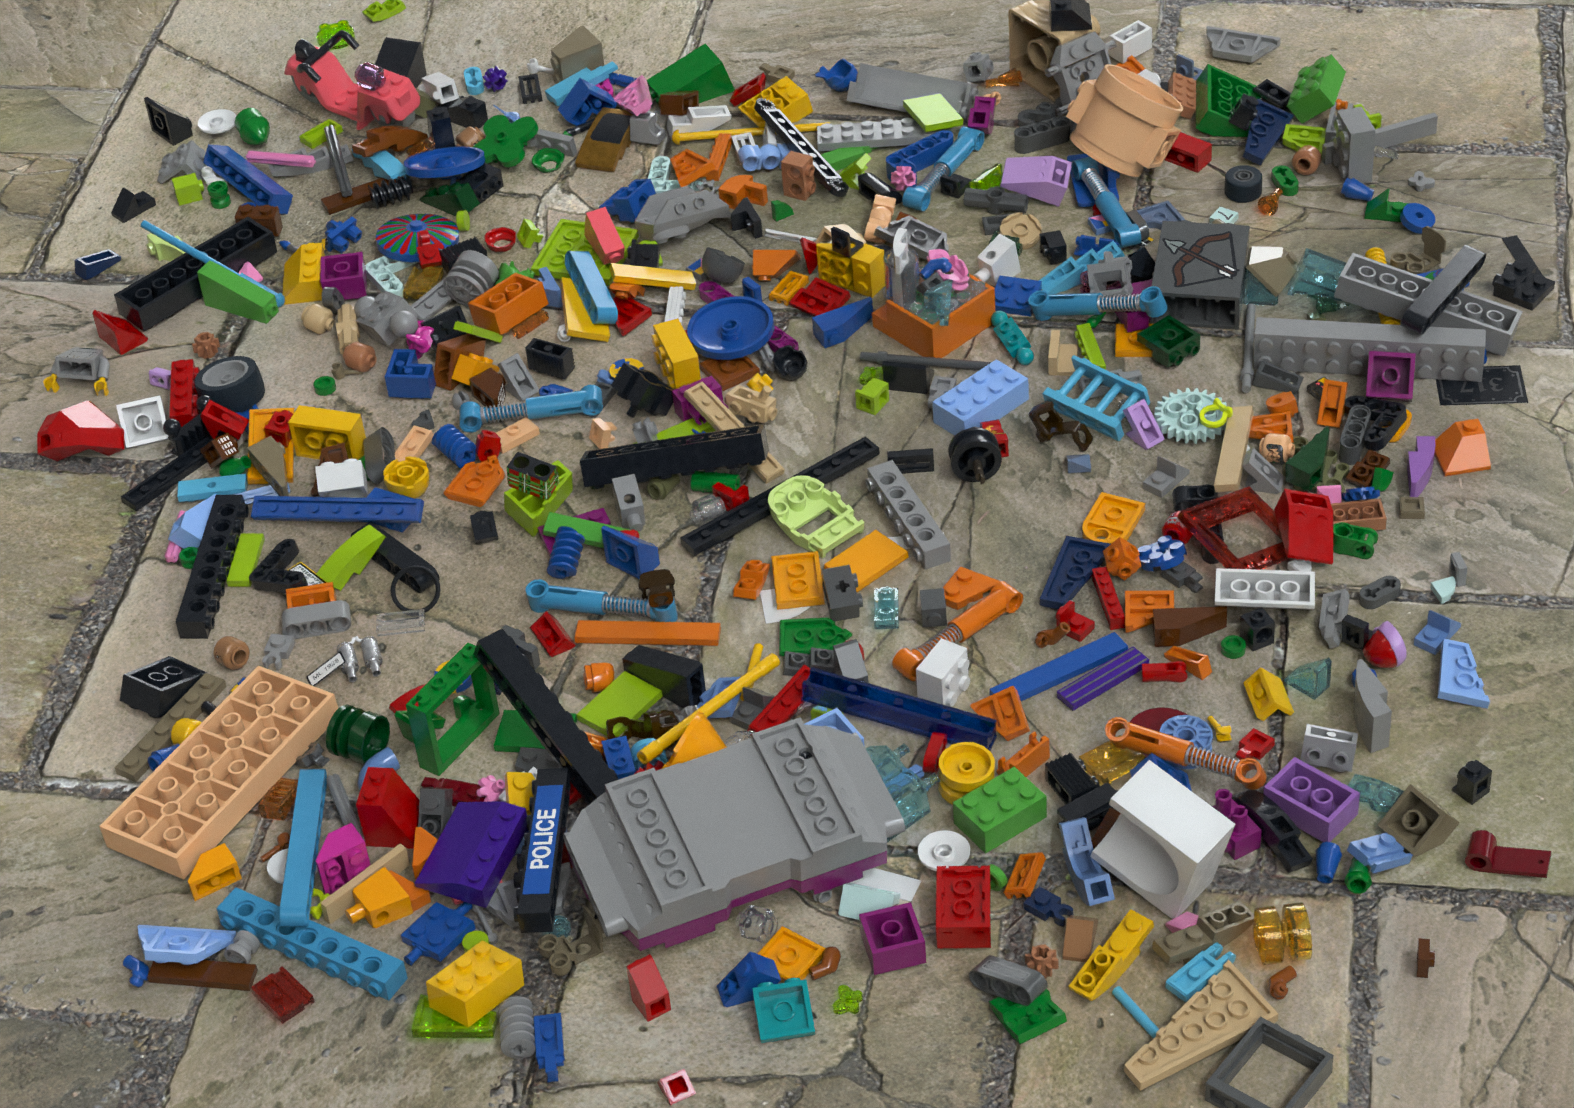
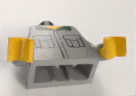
[43,347,110,396]

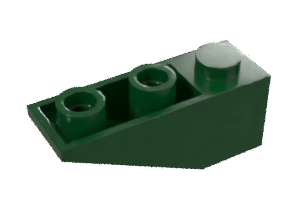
[420,182,480,216]
[1285,427,1330,492]

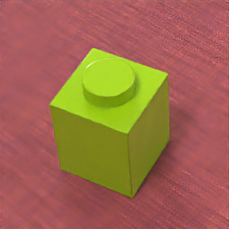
[172,173,205,206]

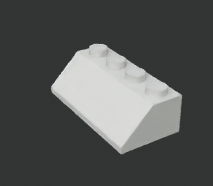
[1215,568,1315,610]

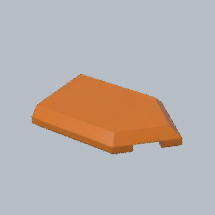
[444,455,505,507]

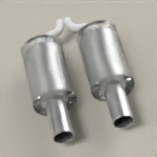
[336,636,383,682]

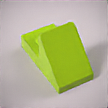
[839,153,872,190]

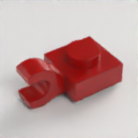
[416,230,442,269]
[1235,728,1275,760]

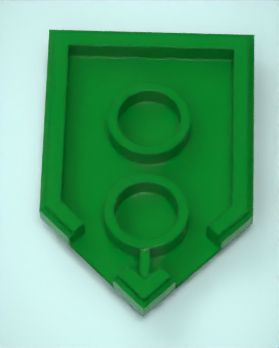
[779,617,852,656]

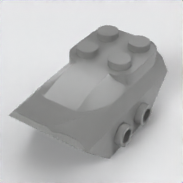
[635,186,732,244]

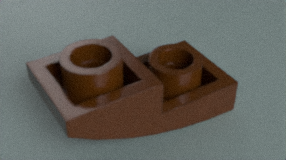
[1346,450,1390,487]

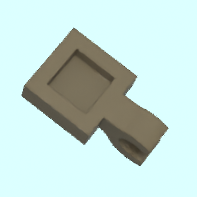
[759,63,795,83]

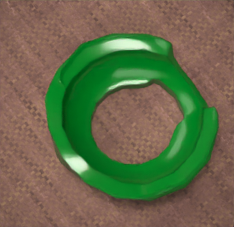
[532,148,565,173]

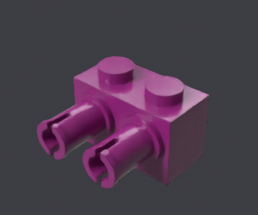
[672,376,729,425]
[1212,789,1261,860]

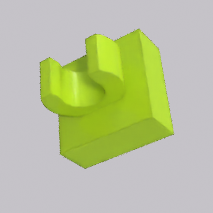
[517,219,544,248]

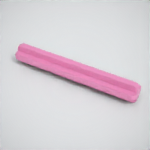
[246,151,316,168]

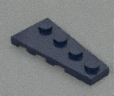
[1040,536,1110,609]

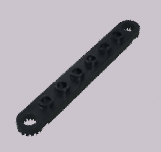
[754,98,849,197]

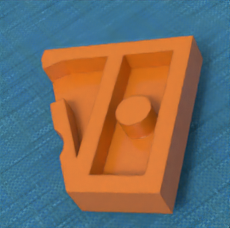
[943,566,1000,610]
[1125,590,1174,633]
[970,686,1030,741]

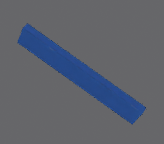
[989,632,1128,701]

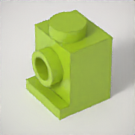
[855,378,889,415]

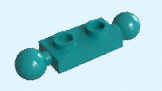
[991,310,1034,365]

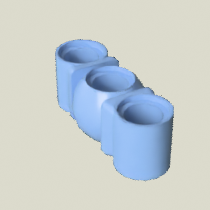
[738,143,792,171]

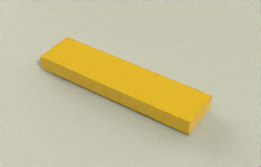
[610,263,696,290]

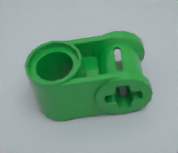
[1333,522,1379,559]

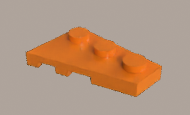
[670,149,715,187]

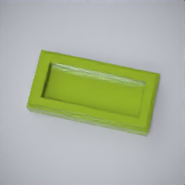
[299,119,343,149]

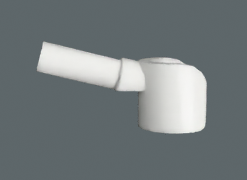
[526,58,554,74]

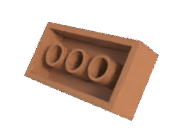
[1168,72,1196,119]
[1331,499,1387,530]

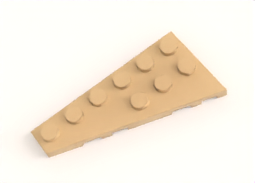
[1124,960,1278,1091]

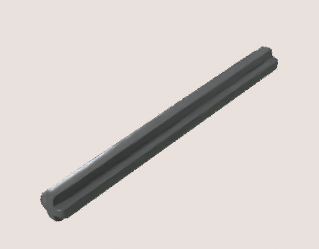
[324,125,353,198]

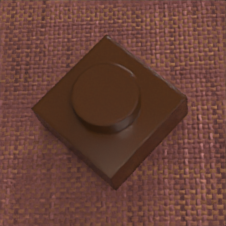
[1417,938,1435,978]

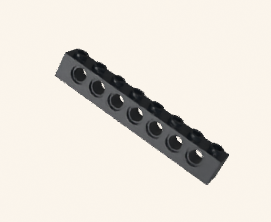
[176,495,249,639]

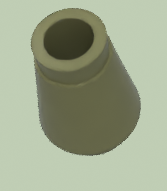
[647,474,680,500]

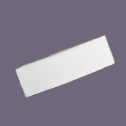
[667,105,731,140]

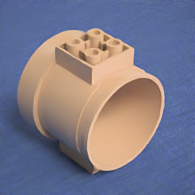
[1066,64,1183,177]

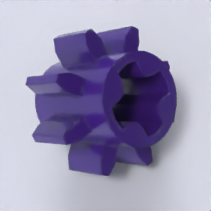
[483,66,508,92]

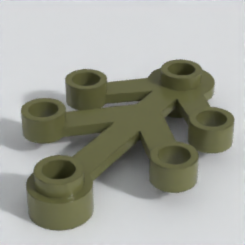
[1282,436,1349,496]

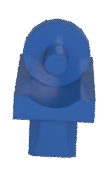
[325,216,362,253]

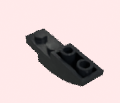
[1232,789,1313,873]

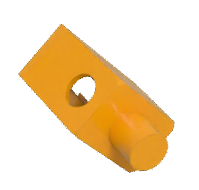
[345,867,413,928]

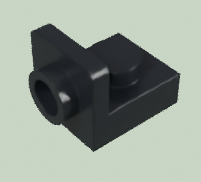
[940,174,972,199]
[470,511,498,544]
[1342,614,1373,650]

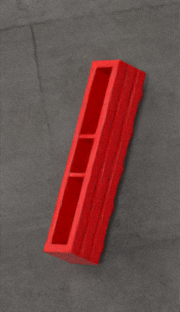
[1092,566,1125,630]

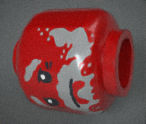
[1162,511,1197,545]

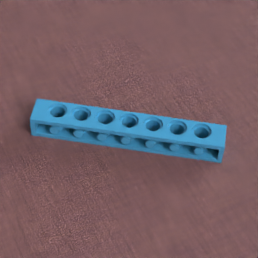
[216,887,408,1000]

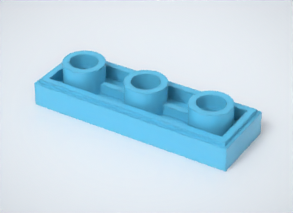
[177,473,247,502]

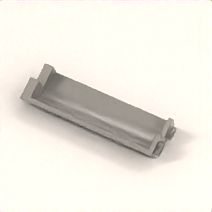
[846,63,979,119]

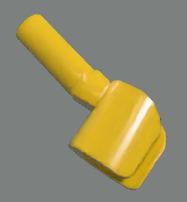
[1207,716,1232,742]

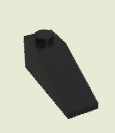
[435,96,488,128]

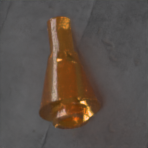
[985,67,1023,88]
[1258,188,1283,216]

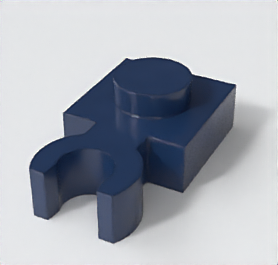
[1024,886,1074,927]

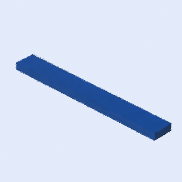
[251,496,424,523]

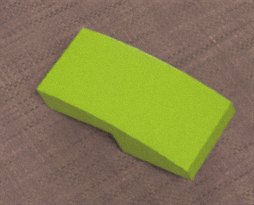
[362,0,406,22]

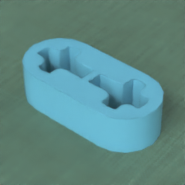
[464,67,484,95]

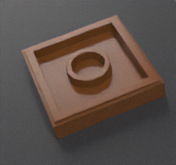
[699,356,760,391]

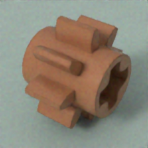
[192,332,220,359]
[1025,944,1059,978]

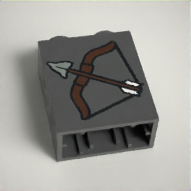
[1151,220,1250,330]

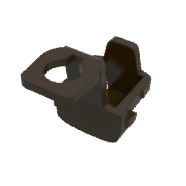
[1029,400,1093,452]
[638,569,675,608]
[606,710,679,742]

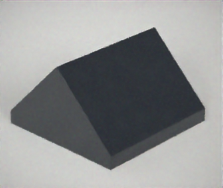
[882,361,934,394]

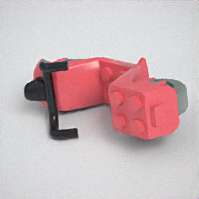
[284,30,420,130]

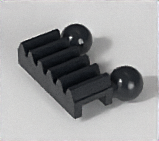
[163,395,214,456]

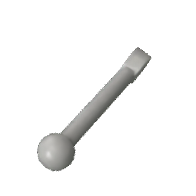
[472,904,498,945]

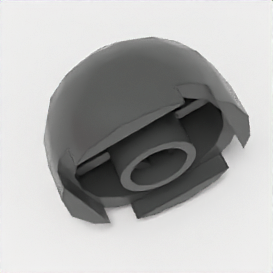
[702,247,745,285]

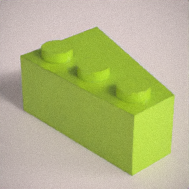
[504,460,573,538]

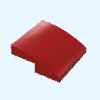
[789,277,851,316]

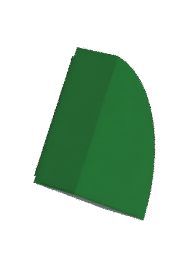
[771,200,794,222]
[1372,467,1394,491]
[453,695,476,719]

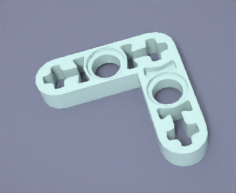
[648,156,703,194]
[365,256,418,297]

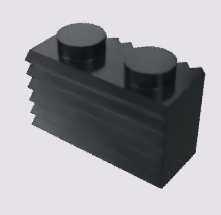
[439,236,488,274]
[525,338,575,379]
[1045,752,1100,805]

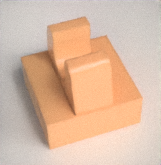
[589,418,617,449]

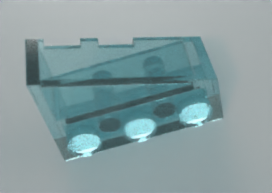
[1287,248,1346,301]

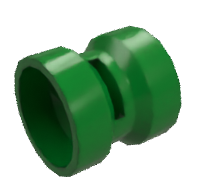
[207,181,231,209]

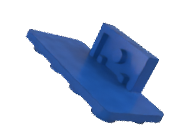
[1067,154,1120,207]

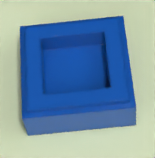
[742,277,762,302]

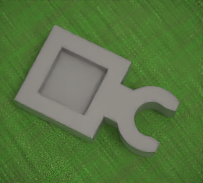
[262,634,296,671]

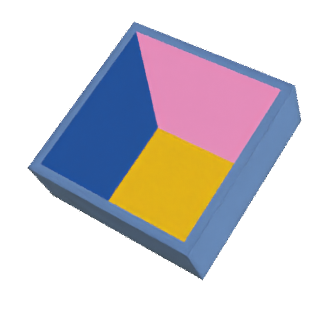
[1088,214,1112,236]

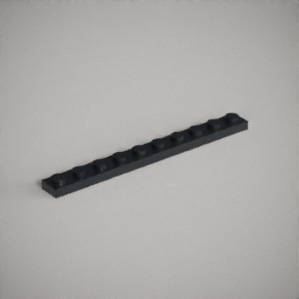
[680,436,880,556]

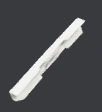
[765,228,817,244]

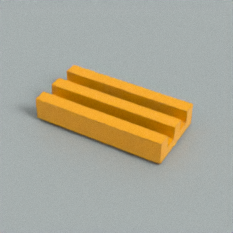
[769,271,809,306]

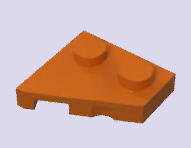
[1249,411,1294,443]

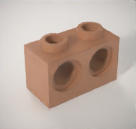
[781,151,816,201]

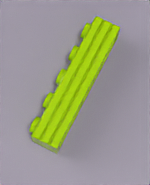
[1074,323,1106,370]

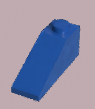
[812,297,873,348]

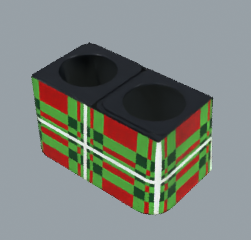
[507,452,559,499]

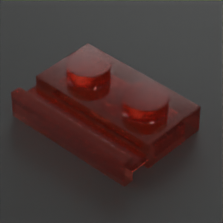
[251,966,315,1024]

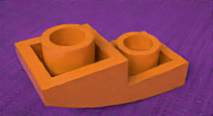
[609,282,645,300]
[733,560,770,600]

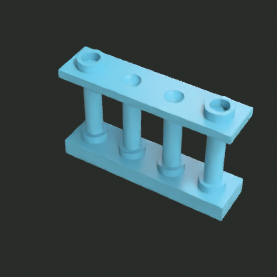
[1042,355,1150,441]

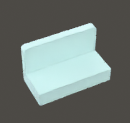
[838,883,901,920]

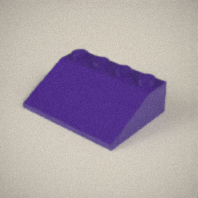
[414,801,527,908]

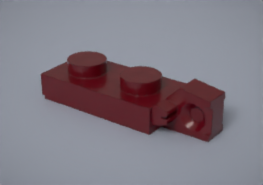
[421,777,486,807]

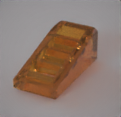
[258,778,298,821]

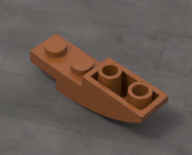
[352,125,428,157]

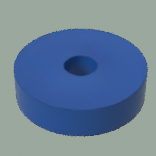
[1400,203,1436,234]

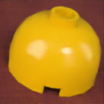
[383,456,429,499]

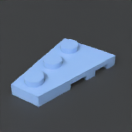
[1437,639,1490,709]

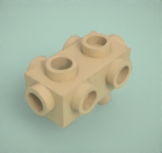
[725,385,777,424]

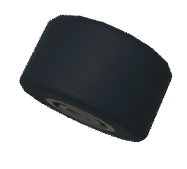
[1225,165,1262,203]

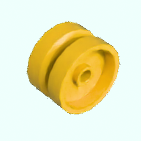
[938,742,995,805]

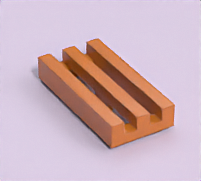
[1004,852,1046,899]

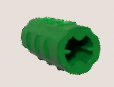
[691,471,740,493]

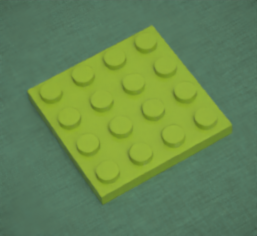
[531,219,639,286]

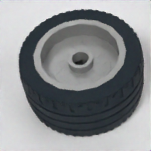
[194,356,265,413]

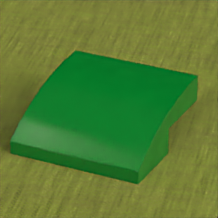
[989,989,1067,1044]

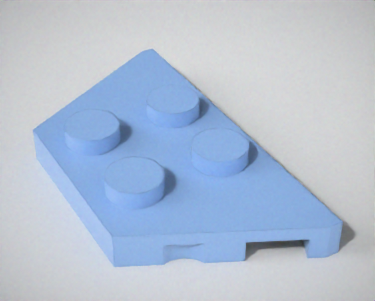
[137,925,236,965]

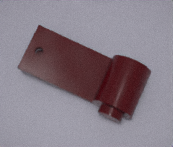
[1465,830,1552,878]

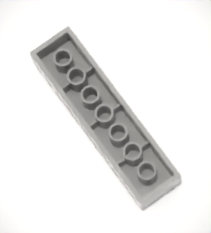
[1334,253,1523,356]

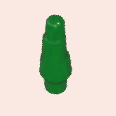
[1085,312,1106,328]

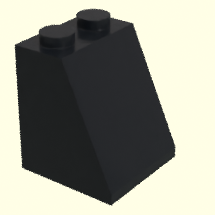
[369,37,427,88]

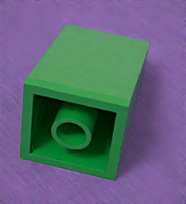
[647,44,735,106]

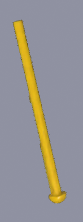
[672,122,830,145]

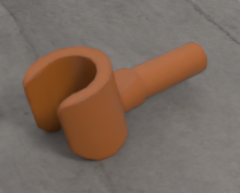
[260,832,290,862]

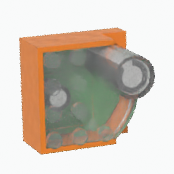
[872,247,995,358]

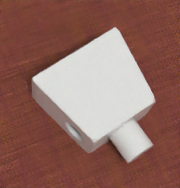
[973,234,1021,286]

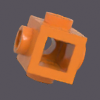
[1103,537,1141,581]

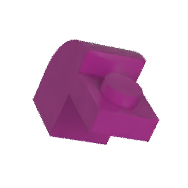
[968,96,996,135]

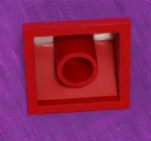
[92,310,148,355]

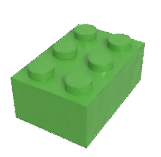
[1287,54,1346,123]
[953,767,1047,854]

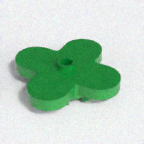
[473,115,539,167]

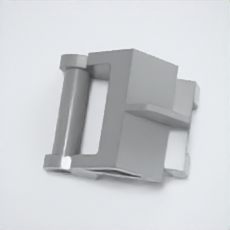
[1087,251,1133,298]

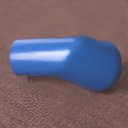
[919,257,952,280]
[539,384,573,396]
[123,955,149,987]

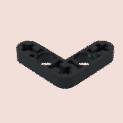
[1344,396,1407,451]
[249,539,308,593]

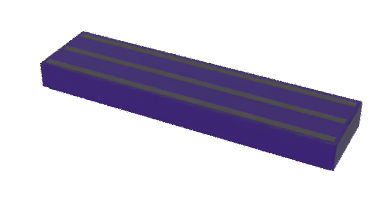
[1057,646,1149,711]

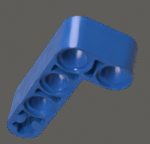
[886,130,954,187]

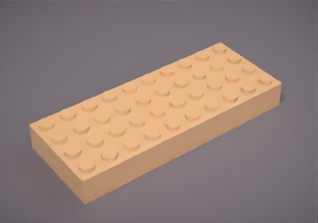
[99,666,338,880]

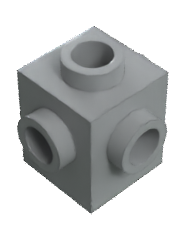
[963,52,994,83]

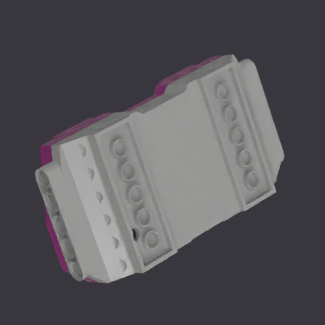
[563,717,905,951]

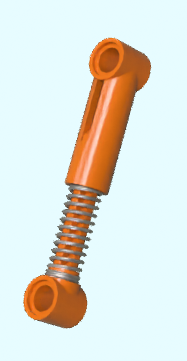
[892,581,1023,681]
[1105,717,1267,790]

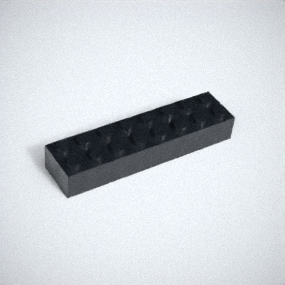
[114,217,277,331]
[580,424,769,490]

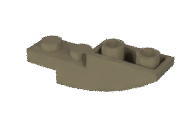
[1152,901,1257,965]

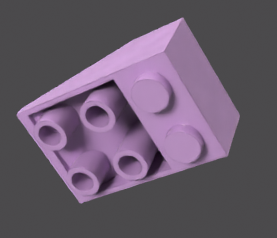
[1000,156,1072,206]

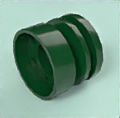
[325,704,390,764]

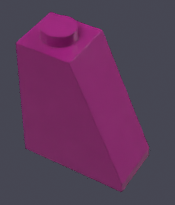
[1110,280,1152,332]

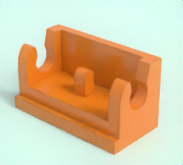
[286,582,337,609]
[997,731,1050,777]

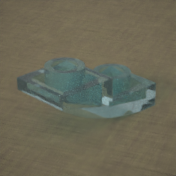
[874,586,899,629]
[1348,774,1404,812]

